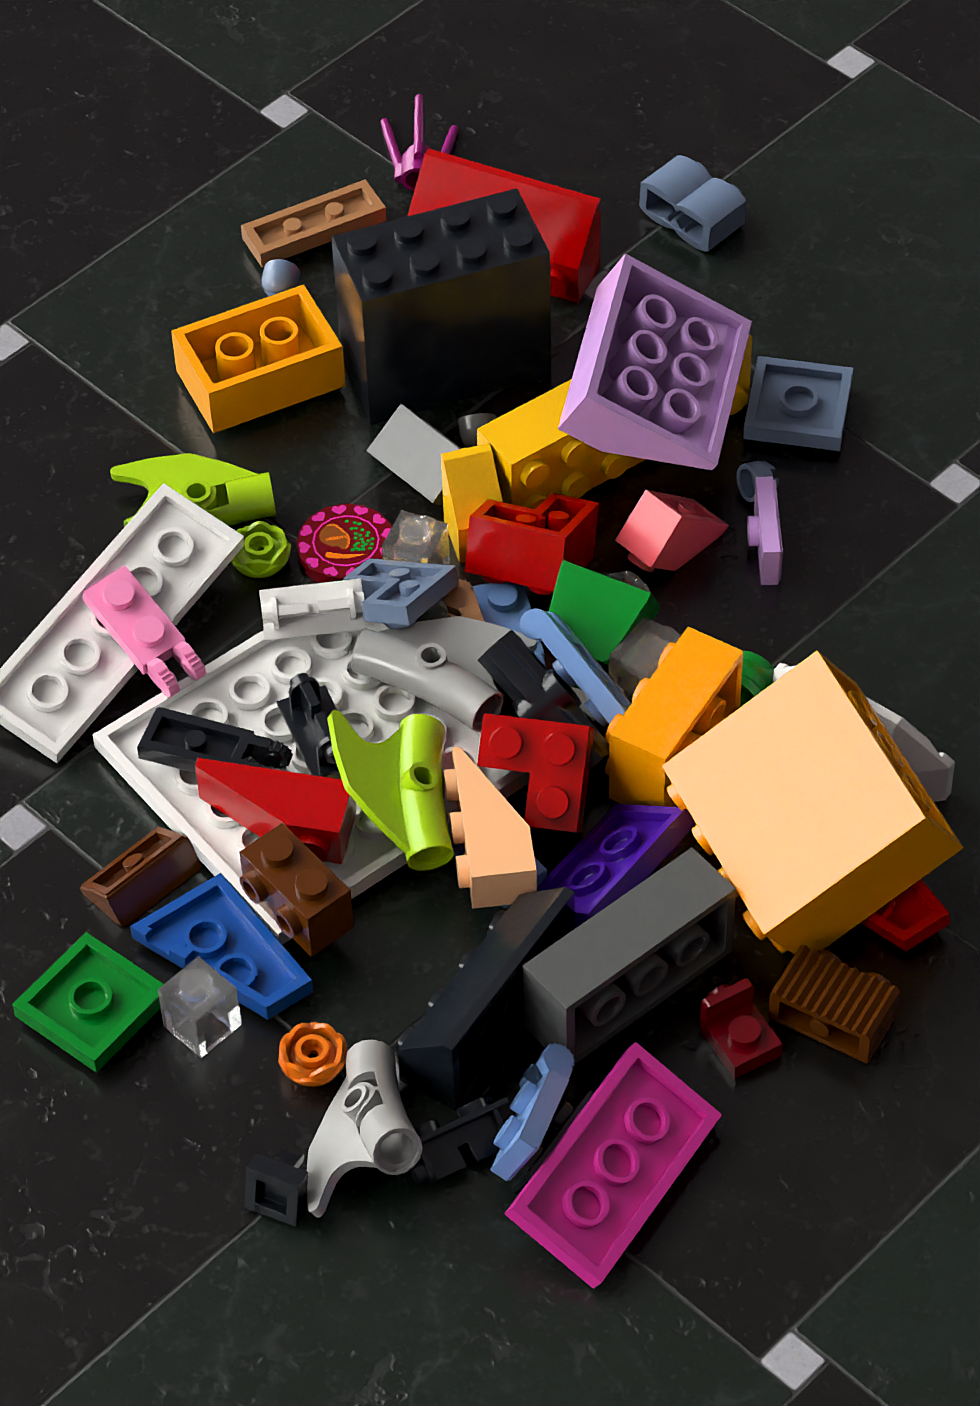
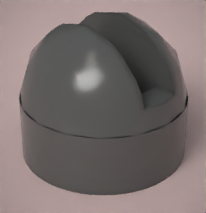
[458,413,497,448]

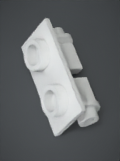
[259,578,367,641]

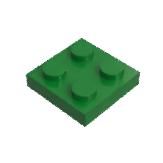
[12,932,170,1073]

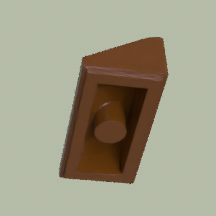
[80,826,202,927]

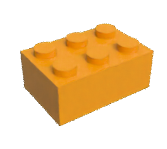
[171,284,346,433]
[605,627,743,807]

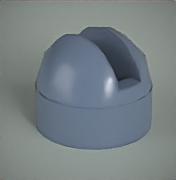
[261,259,301,296]
[737,461,779,502]

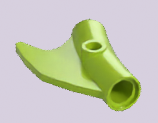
[110,453,276,527]
[327,710,454,871]

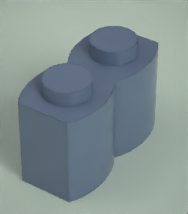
[639,155,747,252]

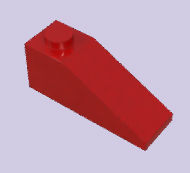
[195,758,356,864]

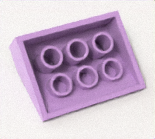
[558,254,752,470]

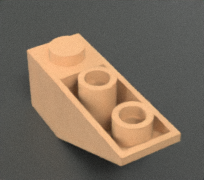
[443,747,537,909]

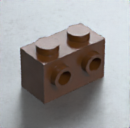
[239,823,354,957]

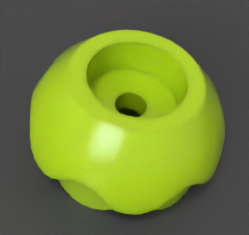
[231,521,291,578]

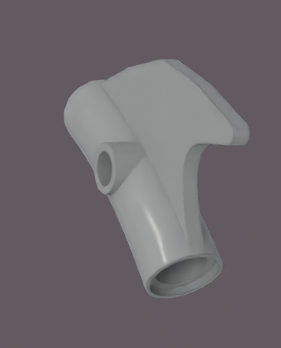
[351,616,537,733]
[307,1040,423,1218]

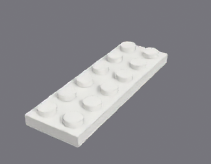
[0,483,244,763]

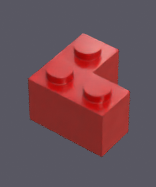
[465,493,599,595]
[477,713,595,833]

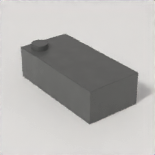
[523,847,736,1064]

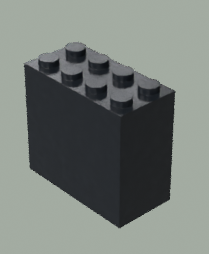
[331,188,551,425]

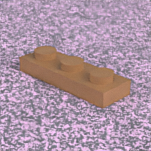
[241,179,387,267]

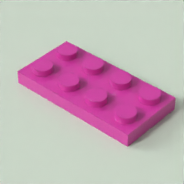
[505,1042,722,1288]

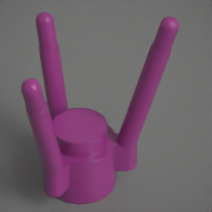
[381,94,459,192]

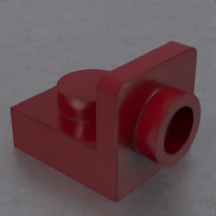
[700,978,783,1079]

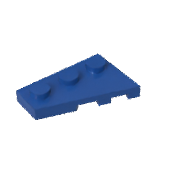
[130,873,313,1020]

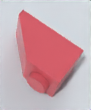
[615,490,729,573]

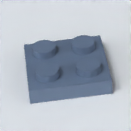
[743,356,853,451]

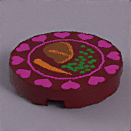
[296,503,396,583]

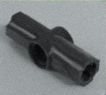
[478,630,609,770]

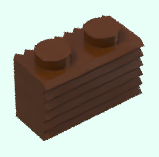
[768,945,900,1064]

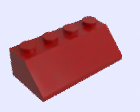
[408,148,601,303]

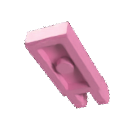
[83,565,206,698]

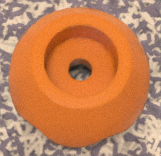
[278,1022,347,1087]

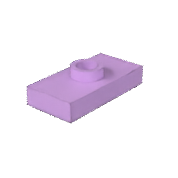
[747,476,783,585]

